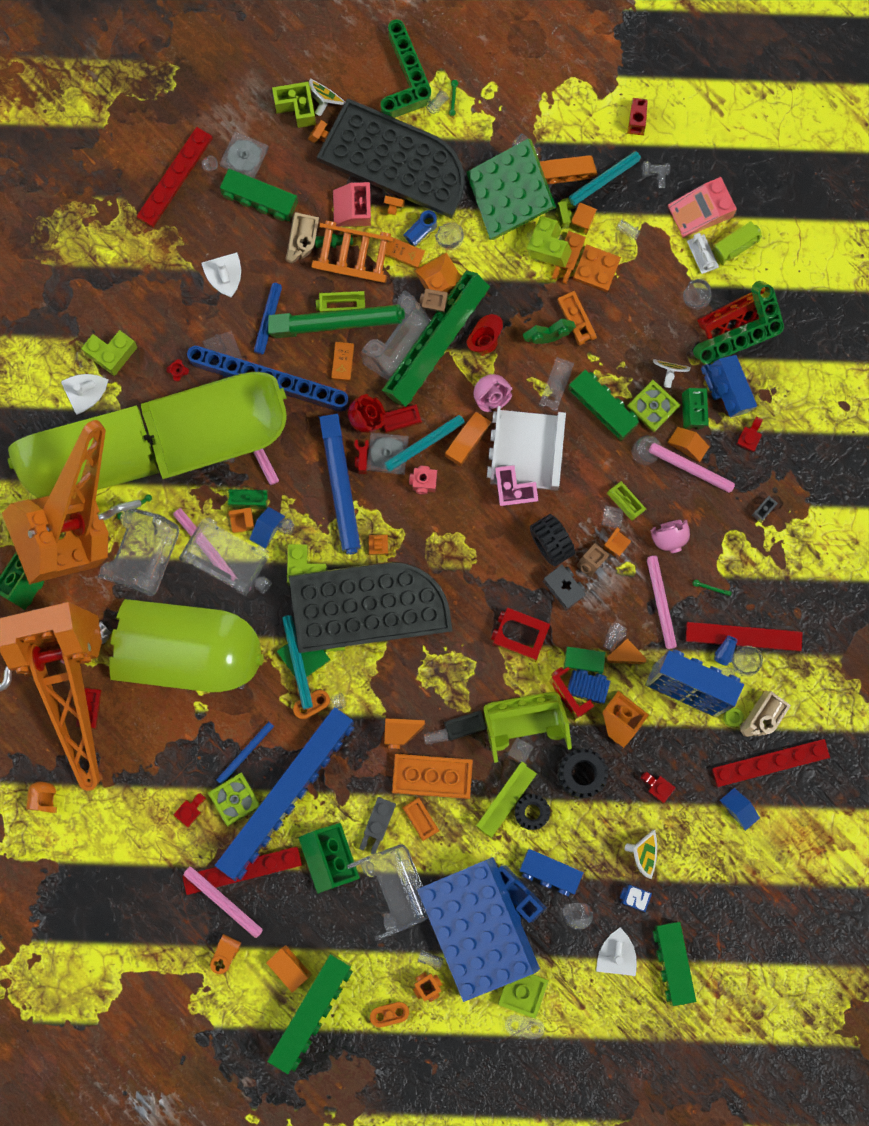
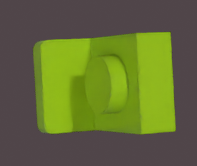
[556,198,576,230]

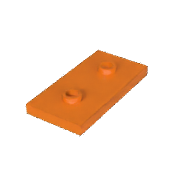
[392,754,473,799]

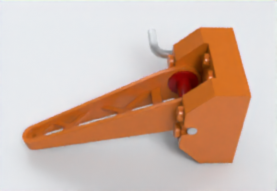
[2,420,141,584]
[0,602,102,791]

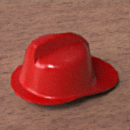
[467,314,503,356]

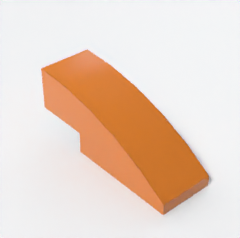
[445,412,492,467]

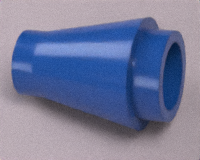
[714,636,738,666]

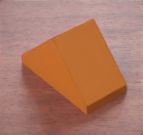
[668,427,710,463]
[605,638,646,665]

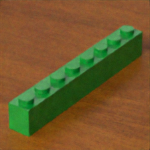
[382,270,490,407]

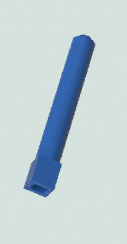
[319,414,361,555]

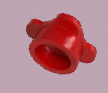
[166,359,189,382]

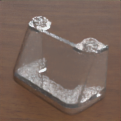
[361,290,431,380]
[98,508,179,596]
[179,517,269,597]

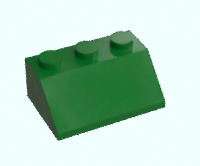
[0,552,44,610]
[298,823,360,894]

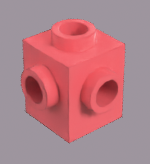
[409,466,437,494]

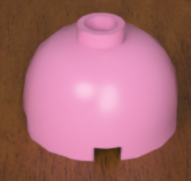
[474,374,512,412]
[650,520,690,553]

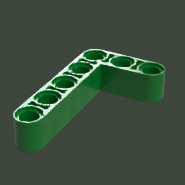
[381,19,432,118]
[693,281,784,364]

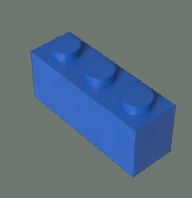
[709,355,757,418]
[519,849,584,897]

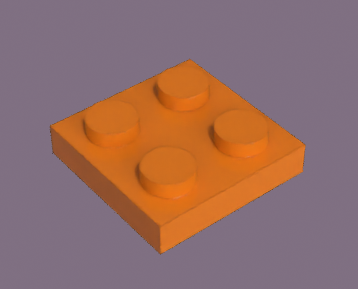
[573,244,621,293]

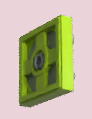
[627,380,680,432]
[208,772,261,827]

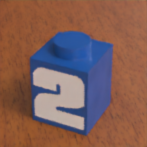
[620,885,652,912]

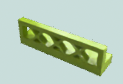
[476,762,537,838]

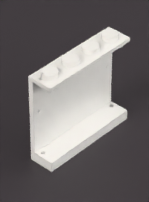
[487,406,566,491]

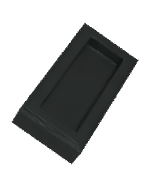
[444,710,487,741]

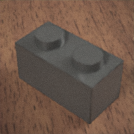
[752,496,778,523]

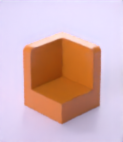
[571,203,597,235]
[228,508,255,533]
[602,527,631,559]

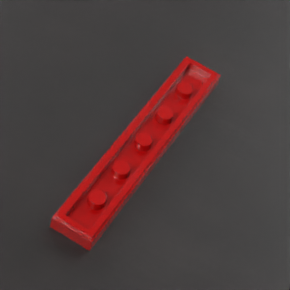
[685,622,803,652]

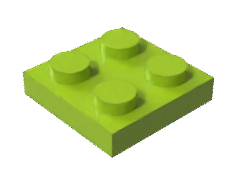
[498,974,549,1019]

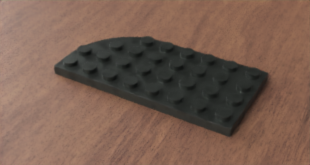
[317,98,465,219]
[289,562,452,653]

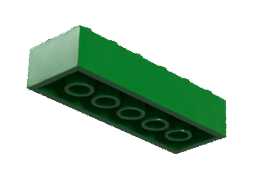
[267,953,353,1074]

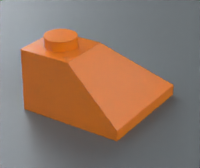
[415,253,461,294]
[603,691,649,748]
[384,718,425,749]

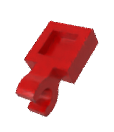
[736,416,763,452]
[354,440,369,474]
[640,772,676,803]
[173,793,206,828]

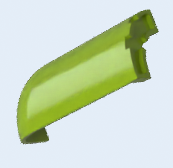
[141,372,287,479]
[8,406,159,498]
[109,599,264,692]

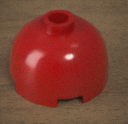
[348,394,385,433]

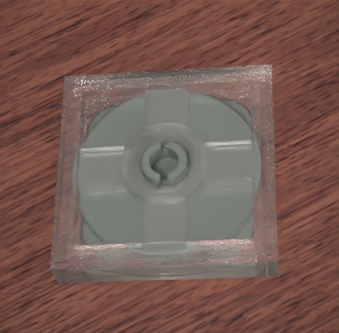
[219,132,269,178]
[367,433,409,475]

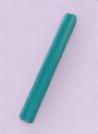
[568,151,641,205]
[384,415,465,471]
[282,615,313,709]

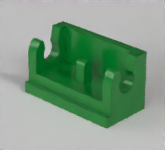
[682,388,709,430]
[228,489,268,509]
[564,647,606,675]

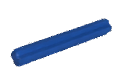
[254,283,282,354]

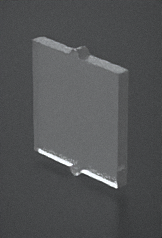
[203,331,243,368]

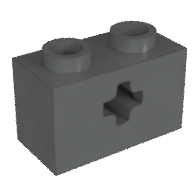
[543,565,586,611]

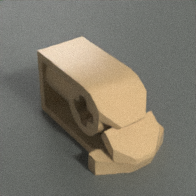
[286,212,319,263]
[740,691,791,737]

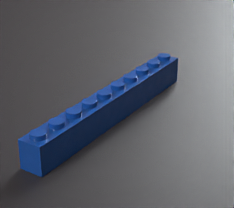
[215,707,355,882]

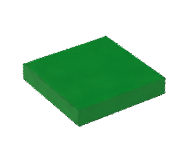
[277,643,331,678]

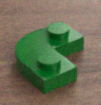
[523,319,576,344]

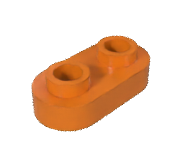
[293,690,330,720]
[370,1002,409,1028]

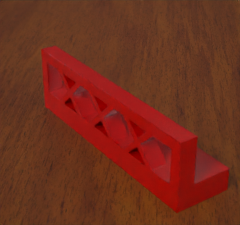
[697,288,770,340]

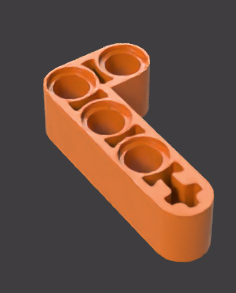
[539,155,597,184]

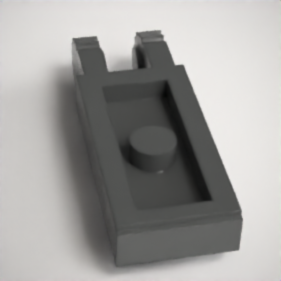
[359,797,396,855]

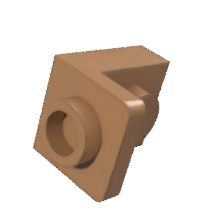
[419,289,448,312]
[577,543,610,577]

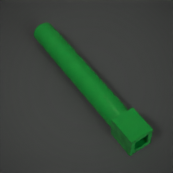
[268,304,405,339]

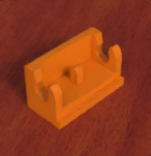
[266,945,312,993]

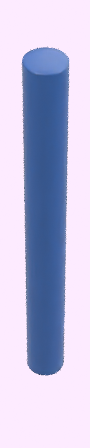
[216,721,274,784]

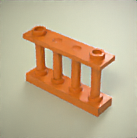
[312,220,395,283]

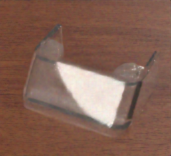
[347,844,429,941]

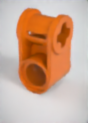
[210,934,241,974]

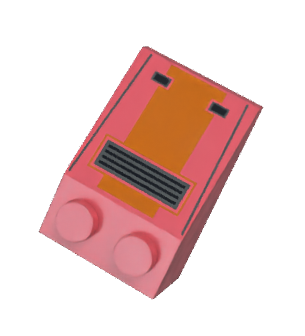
[668,177,737,238]

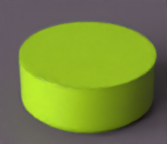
[723,708,744,728]

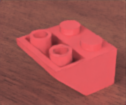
[333,182,371,227]

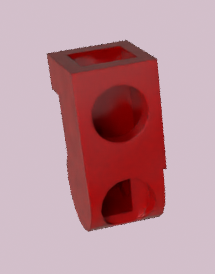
[627,98,648,136]

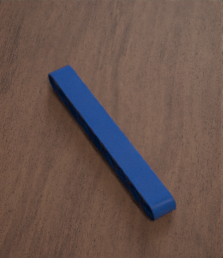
[187,346,349,412]

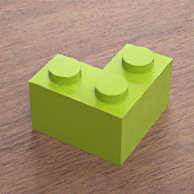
[272,82,316,128]
[527,216,572,268]
[81,330,138,376]
[287,544,327,586]

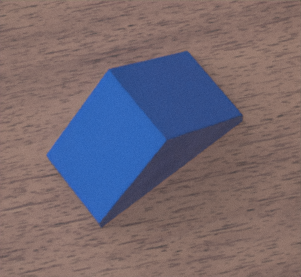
[249,507,285,549]
[719,788,760,831]

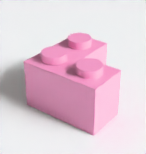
[495,465,538,506]

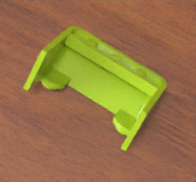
[484,692,572,763]

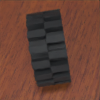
[514,794,550,830]

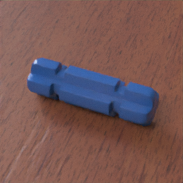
[701,364,722,400]

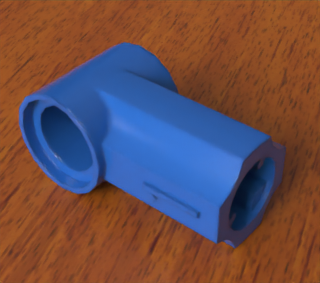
[403,210,437,247]

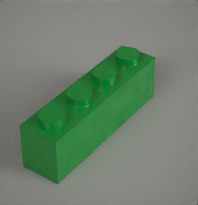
[220,169,298,222]
[568,369,639,441]
[652,921,697,1006]

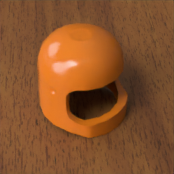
[26,782,57,813]

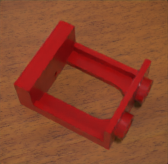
[491,607,550,662]
[549,667,594,720]

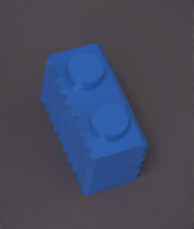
[567,669,610,705]

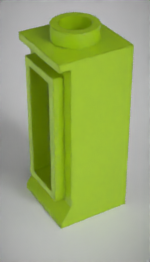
[712,221,762,265]
[316,291,365,312]

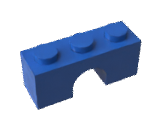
[498,865,547,923]

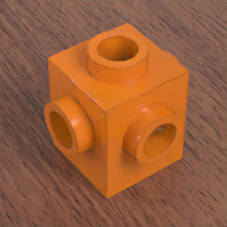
[413,972,443,1002]

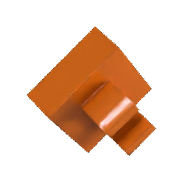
[308,120,329,143]
[384,196,405,215]
[368,534,388,555]

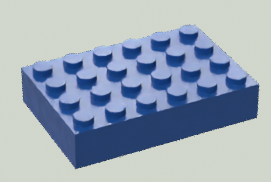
[645,649,744,718]
[417,857,540,1002]

